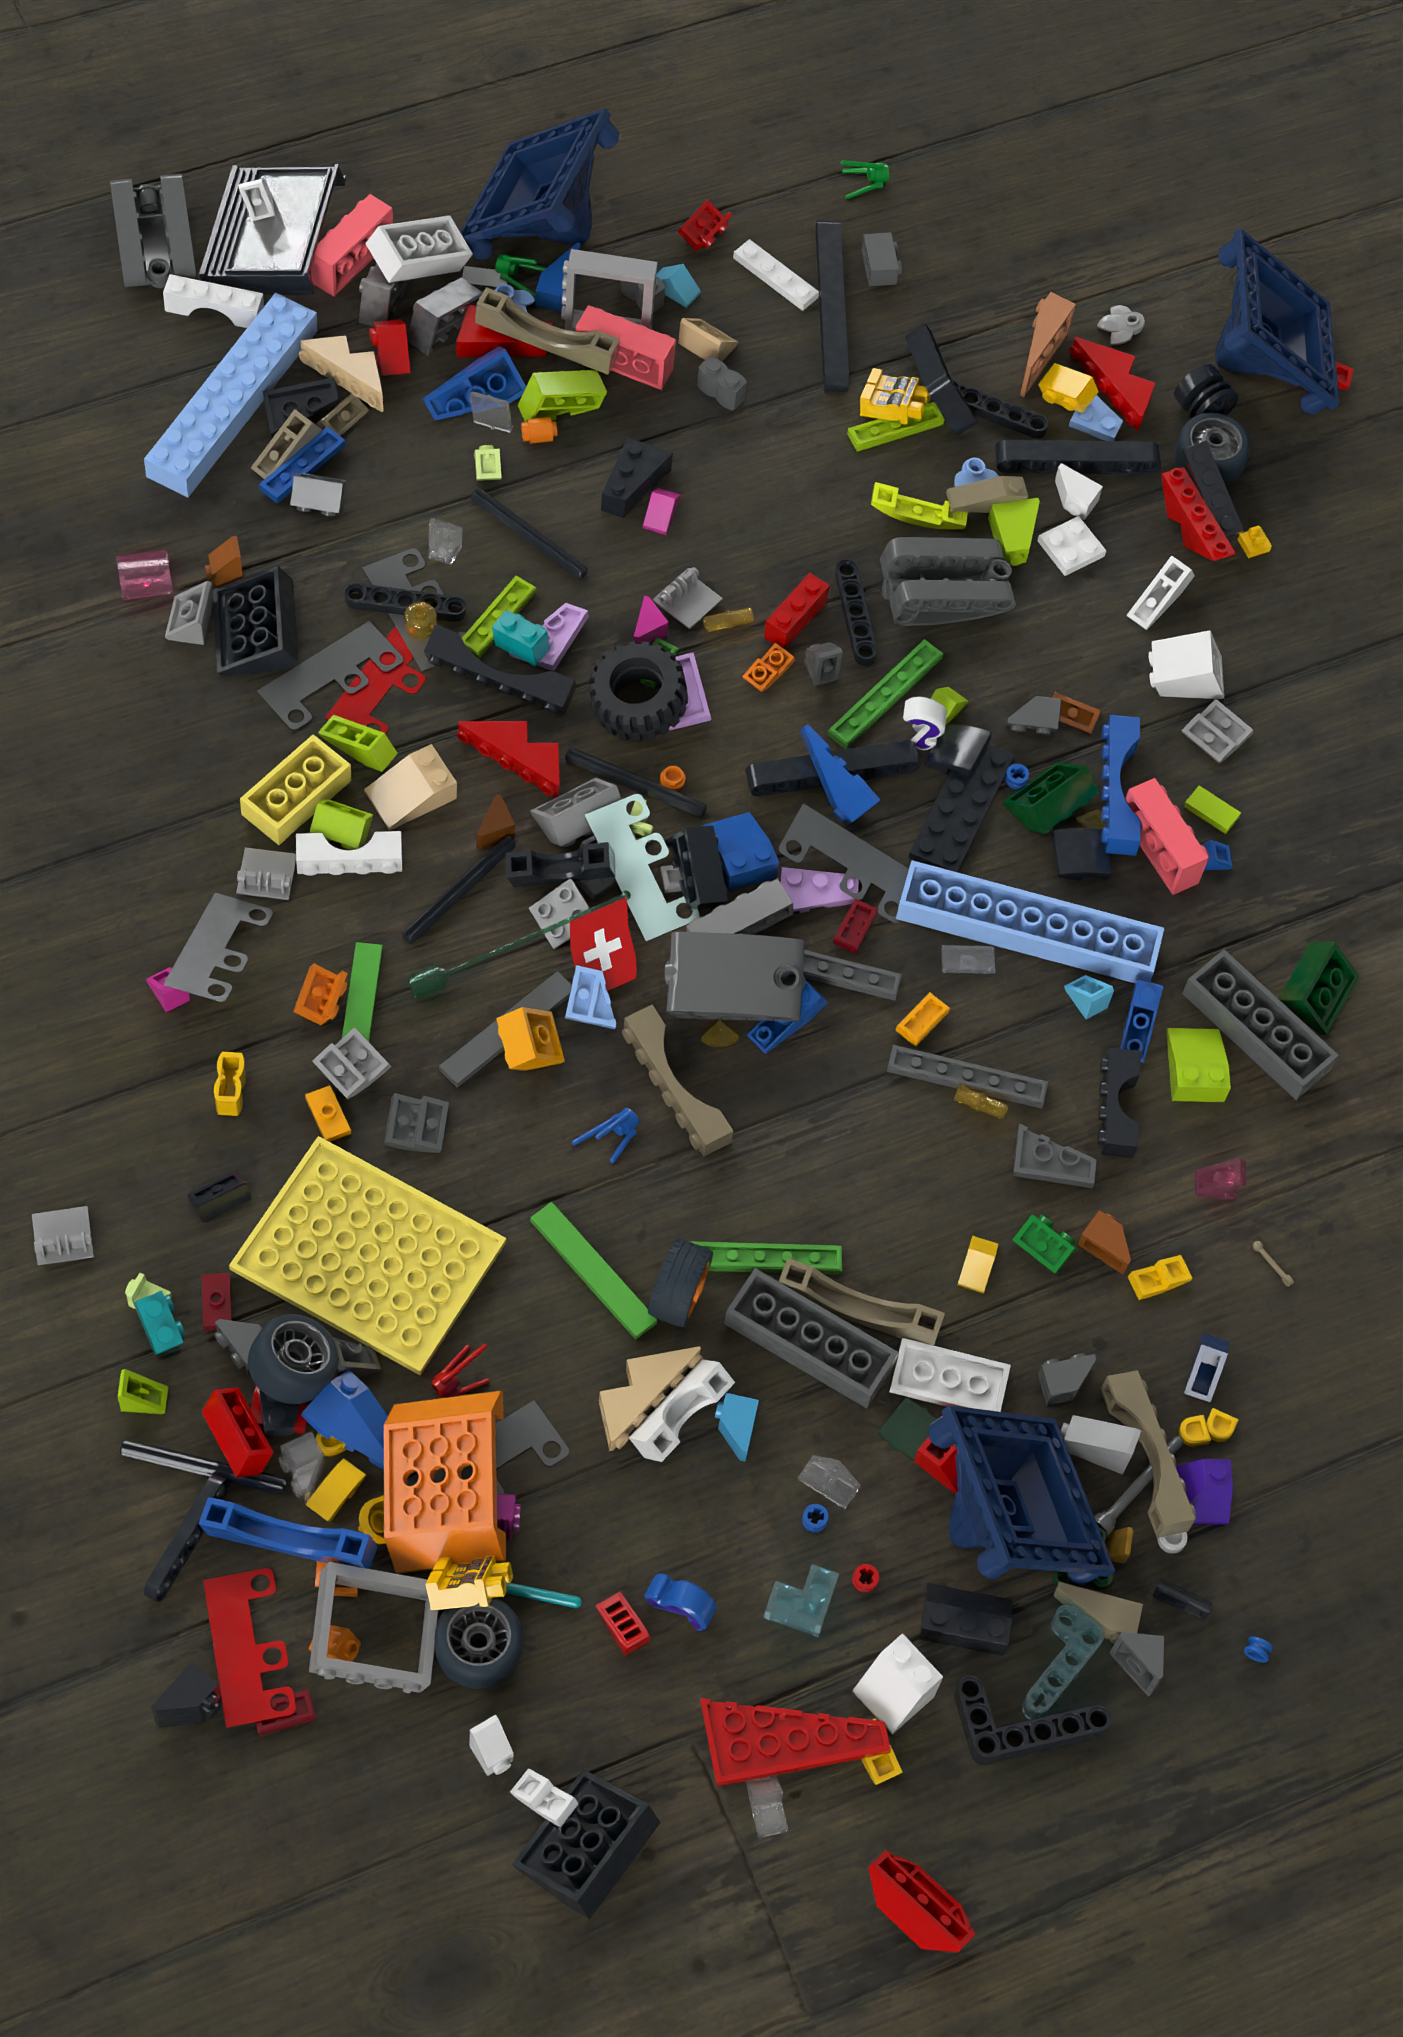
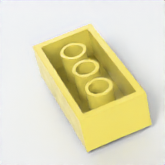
[240,735,351,845]

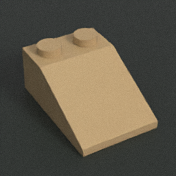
[364,744,457,831]

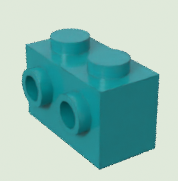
[492,610,550,666]
[134,1290,186,1356]

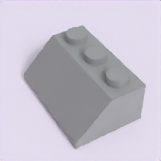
[530,778,622,847]

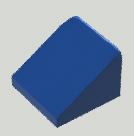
[1203,840,1232,870]

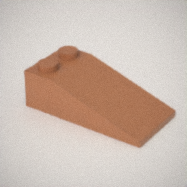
[1020,292,1076,397]

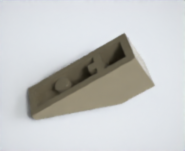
[251,409,323,479]
[946,476,1028,513]
[1053,1582,1143,1644]

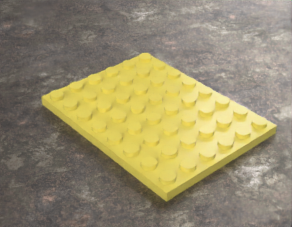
[229,1136,506,1375]

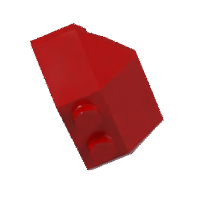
[868,1850,975,1952]

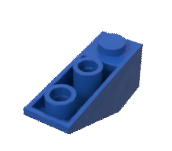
[535,243,580,312]
[1120,980,1163,1063]
[747,981,828,1054]

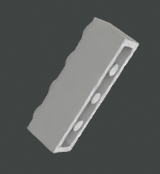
[686,878,793,935]

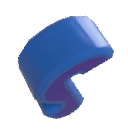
[644,1573,718,1631]

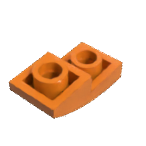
[742,643,795,692]

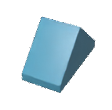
[656,264,701,308]
[1064,975,1114,1019]

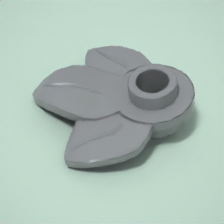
[1097,305,1145,346]

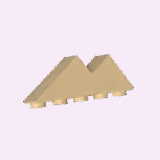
[299,336,383,412]
[599,1346,703,1451]

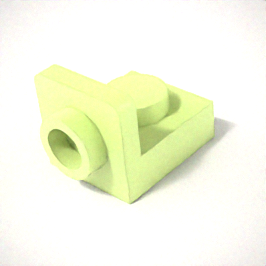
[474,445,502,481]
[629,800,653,843]
[125,1273,172,1309]

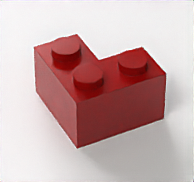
[369,319,411,376]

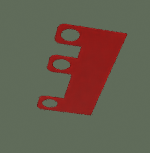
[325,626,426,734]
[203,1568,296,1728]

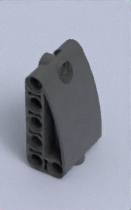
[110,174,197,288]
[880,537,1016,626]
[665,932,805,1021]

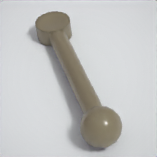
[1252,1241,1294,1287]

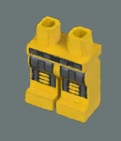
[860,368,930,424]
[425,1555,513,1610]

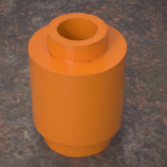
[521,417,557,444]

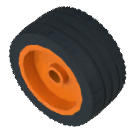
[648,1238,713,1328]

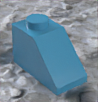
[715,1393,759,1462]

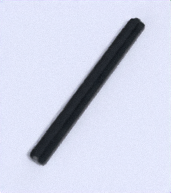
[471,488,588,579]
[565,747,707,817]
[402,836,515,944]
[120,1439,287,1494]

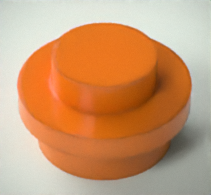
[660,766,686,791]

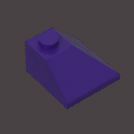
[1176,1459,1233,1525]

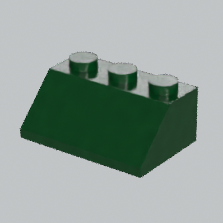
[1003,762,1099,834]
[1278,941,1360,1035]

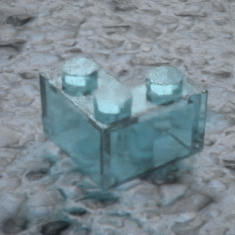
[764,1564,839,1637]

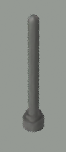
[1094,1436,1183,1538]

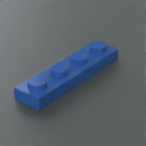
[259,426,345,504]

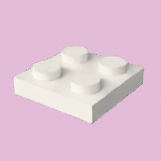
[1038,516,1106,576]

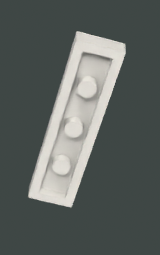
[733,239,819,311]

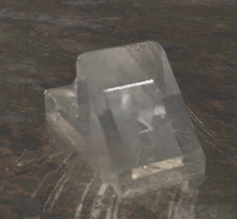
[746,1775,788,1838]

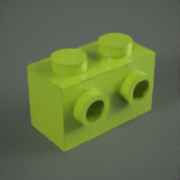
[310,798,373,850]

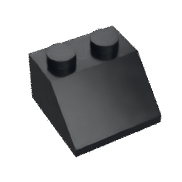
[151,1662,222,1727]

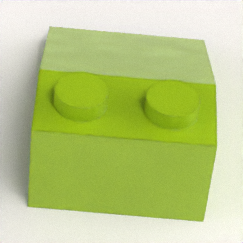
[1166,1028,1231,1102]

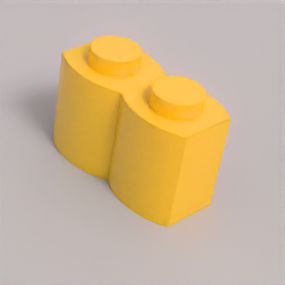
[214,1052,246,1116]

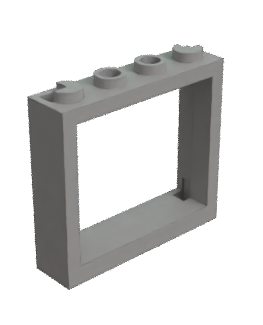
[561,249,658,332]
[309,1562,438,1693]

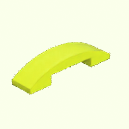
[871,482,968,530]

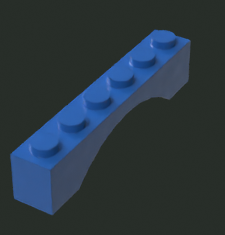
[1101,715,1140,856]
[199,1497,378,1569]

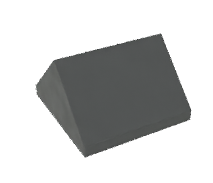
[1109,1632,1164,1697]

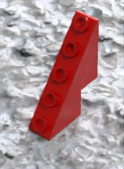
[1069,337,1155,431]
[1161,467,1235,561]
[456,721,560,798]

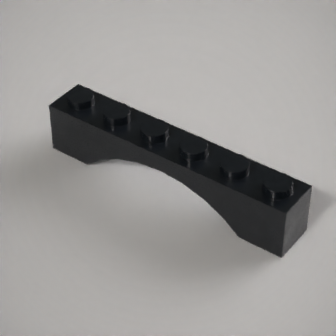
[424,624,577,714]

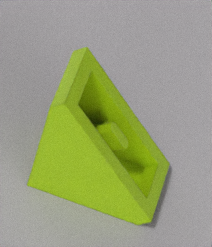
[931,687,968,725]
[118,1369,168,1414]

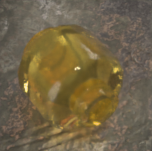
[404,602,437,640]

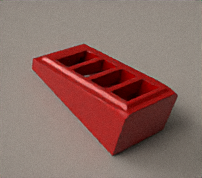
[595,1592,650,1656]

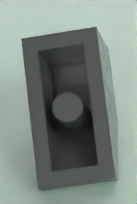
[804,642,843,686]

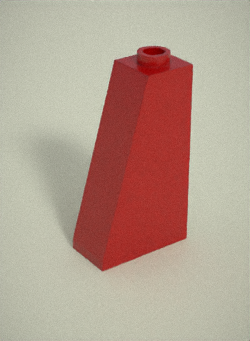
[456,305,552,357]

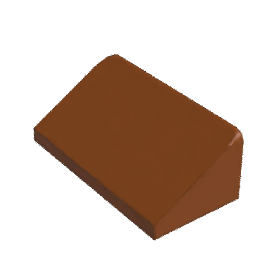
[1052,692,1102,734]

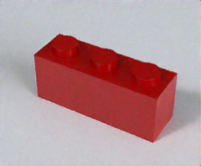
[764,573,830,650]
[202,1387,274,1478]

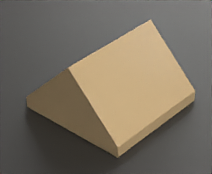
[678,318,738,361]

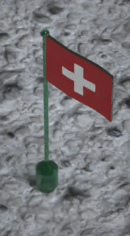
[407,890,637,998]

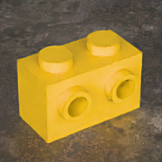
[1038,363,1099,413]

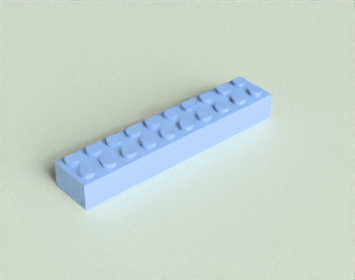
[144,293,318,497]
[896,861,1164,983]

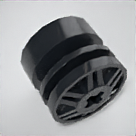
[1174,364,1238,419]

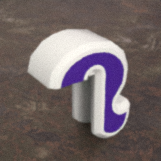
[903,697,947,750]

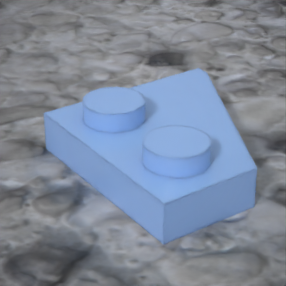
[1069,395,1123,441]
[565,965,616,1029]

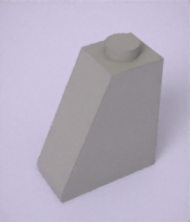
[1060,1415,1141,1475]

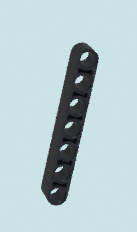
[995,440,1161,474]
[745,740,921,796]

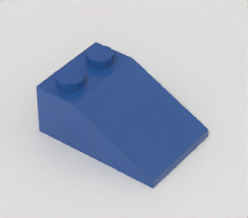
[702,812,779,892]

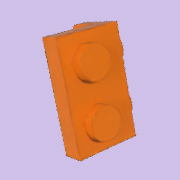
[293,964,348,1025]

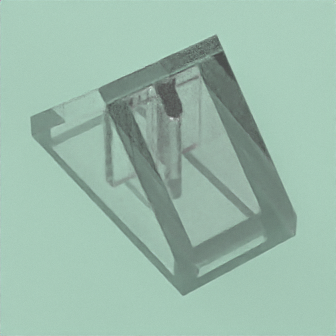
[798,1455,861,1509]

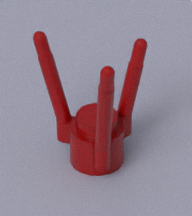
[430,1344,490,1398]

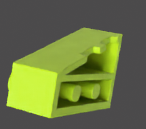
[518,370,607,422]

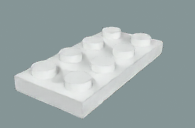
[890,1338,1011,1412]

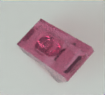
[1195,1158,1246,1200]

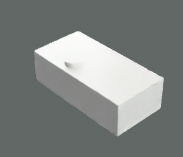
[366,216,473,283]

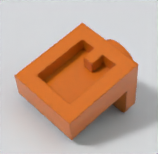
[309,1625,361,1662]

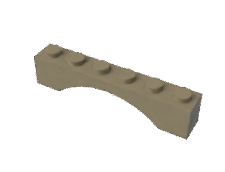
[475,287,620,374]
[622,1005,733,1156]
[779,1258,945,1346]
[1100,1370,1196,1538]

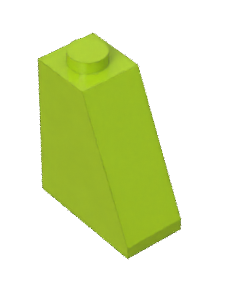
[988,498,1040,566]

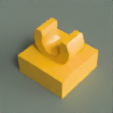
[1237,526,1272,558]

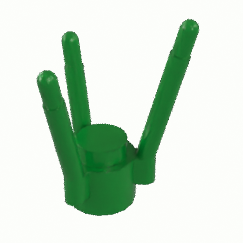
[840,160,889,199]
[495,254,547,298]

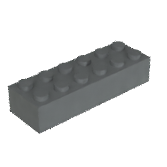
[1182,949,1339,1100]
[724,1268,899,1409]

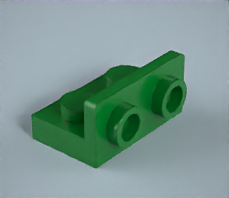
[1012,1214,1078,1274]

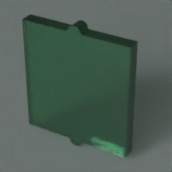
[877,1397,937,1461]

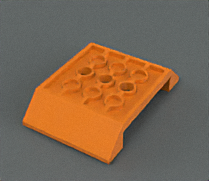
[384,1391,506,1574]

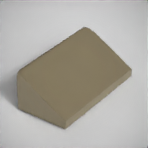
[315,393,369,436]

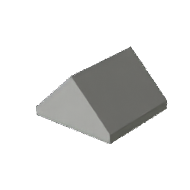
[165,581,213,645]

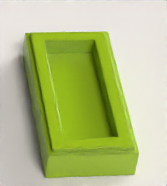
[1184,786,1241,834]

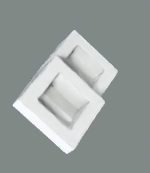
[510,1769,578,1827]

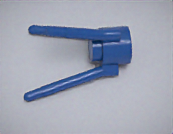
[572,1108,639,1163]

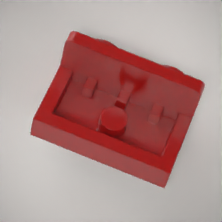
[677,199,732,252]

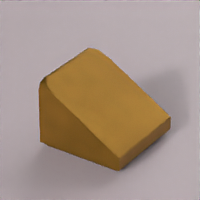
[1105,1527,1133,1564]

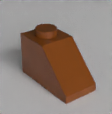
[205,536,243,589]
[1078,1210,1131,1275]

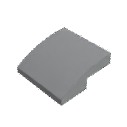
[1182,699,1253,763]
[313,1027,391,1099]

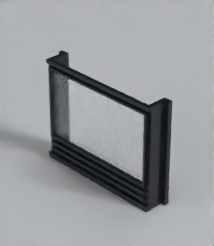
[199,164,347,295]

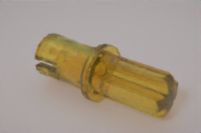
[703,607,754,631]
[954,1085,1008,1119]

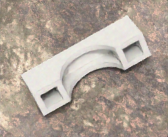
[163,274,264,328]
[296,831,402,876]
[629,1359,735,1462]

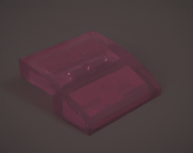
[116,550,173,600]

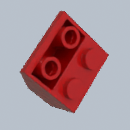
[914,1437,958,1495]

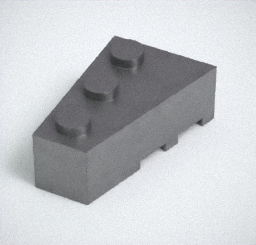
[359,263,411,327]
[407,277,483,356]

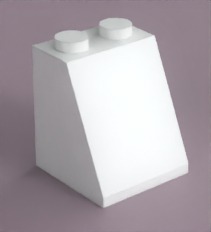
[1149,631,1224,699]
[852,1633,943,1735]

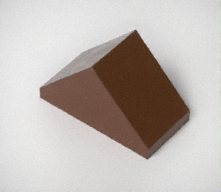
[476,794,515,849]

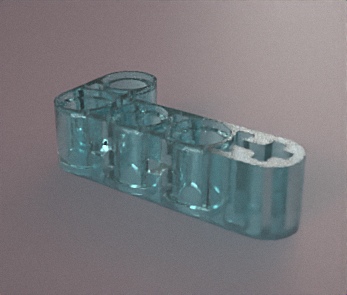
[1022,1604,1104,1720]

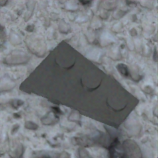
[1013,1123,1096,1188]

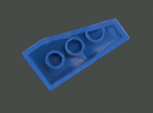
[423,346,526,420]
[799,724,880,824]
[301,1370,388,1470]

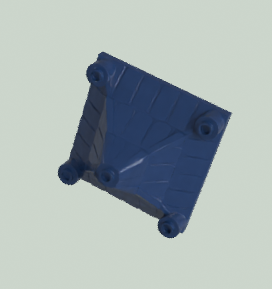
[460,108,620,260]
[1215,228,1340,415]
[928,1405,1115,1586]

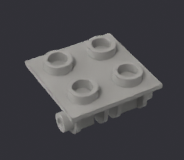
[653,567,723,629]
[236,848,296,900]
[529,878,592,949]
[32,1206,94,1265]

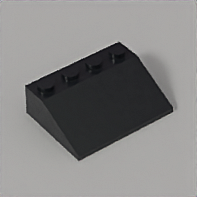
[213,565,299,675]
[512,1769,661,1919]

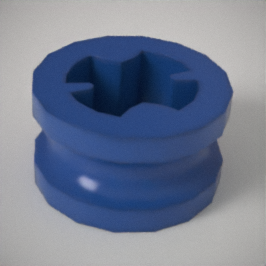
[1005,764,1029,790]
[802,1504,828,1533]
[1244,1637,1273,1663]

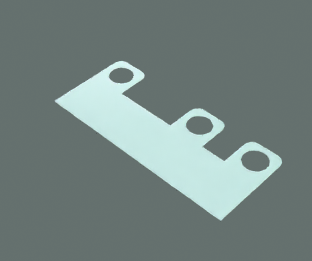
[585,794,699,941]

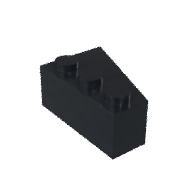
[601,438,673,518]
[664,825,728,910]

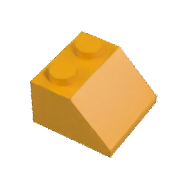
[496,1007,565,1071]

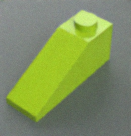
[318,715,398,772]

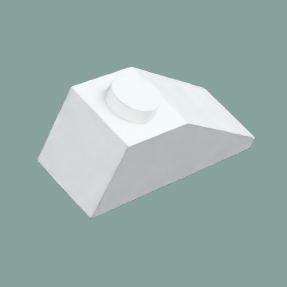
[1127,556,1195,630]

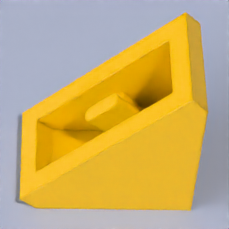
[957,1236,998,1294]

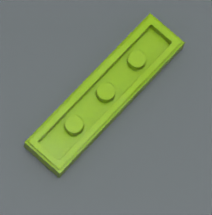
[847,402,945,452]
[462,576,536,659]

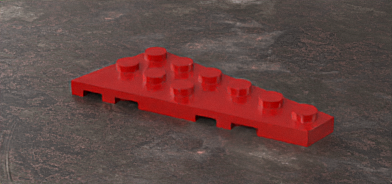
[700,1698,891,1786]

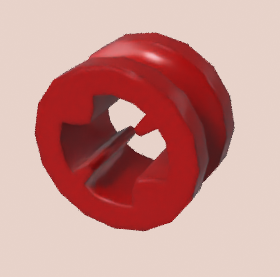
[852,1564,879,1592]

